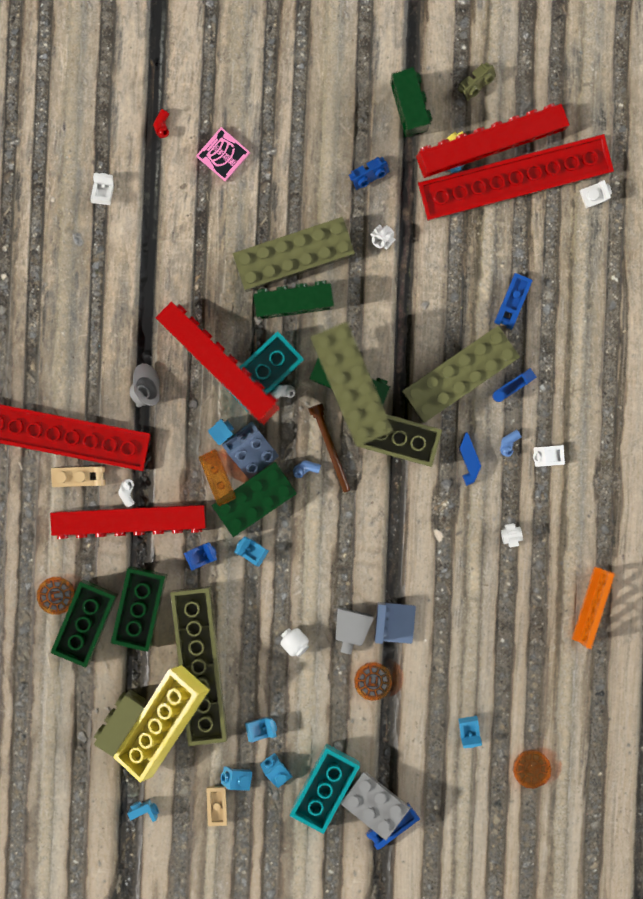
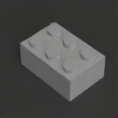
[340,772,411,840]

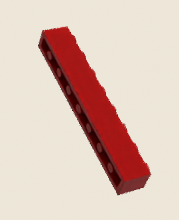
[416,103,570,178]
[155,301,280,425]
[50,504,207,539]

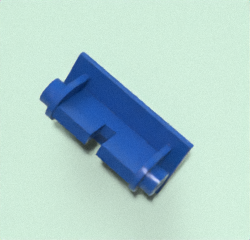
[349,157,390,190]

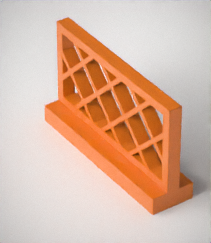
[572,566,615,649]

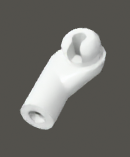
[271,385,296,400]
[118,479,135,508]

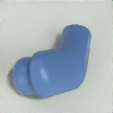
[500,429,521,457]
[293,460,321,478]

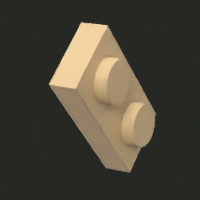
[206,786,228,826]

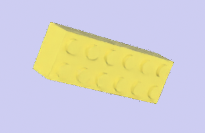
[113,665,209,783]

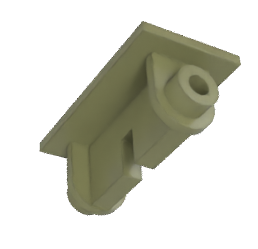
[457,62,496,101]

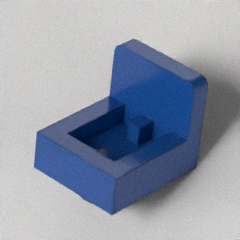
[184,542,217,571]

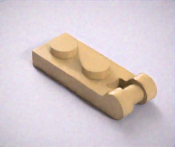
[51,466,106,487]

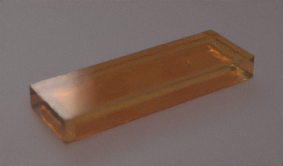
[199,449,236,506]

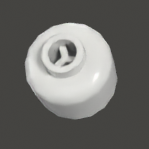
[281,628,309,657]

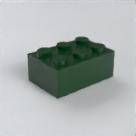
[390,67,432,138]

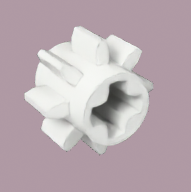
[370,225,396,249]
[501,523,523,548]

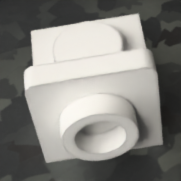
[580,180,612,209]
[533,445,565,467]

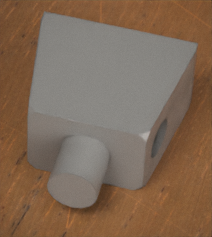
[335,607,374,654]

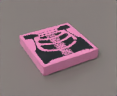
[196,127,250,182]

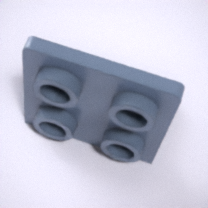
[222,421,279,479]
[374,602,416,644]

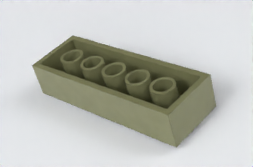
[233,217,355,292]
[310,322,393,447]
[401,325,520,423]

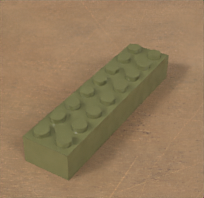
[170,586,228,746]

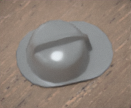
[129,364,160,407]

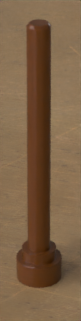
[308,403,350,493]

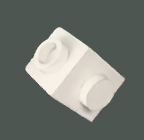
[91,173,114,205]

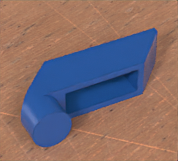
[492,368,537,402]
[459,432,481,486]

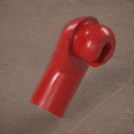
[153,109,169,138]

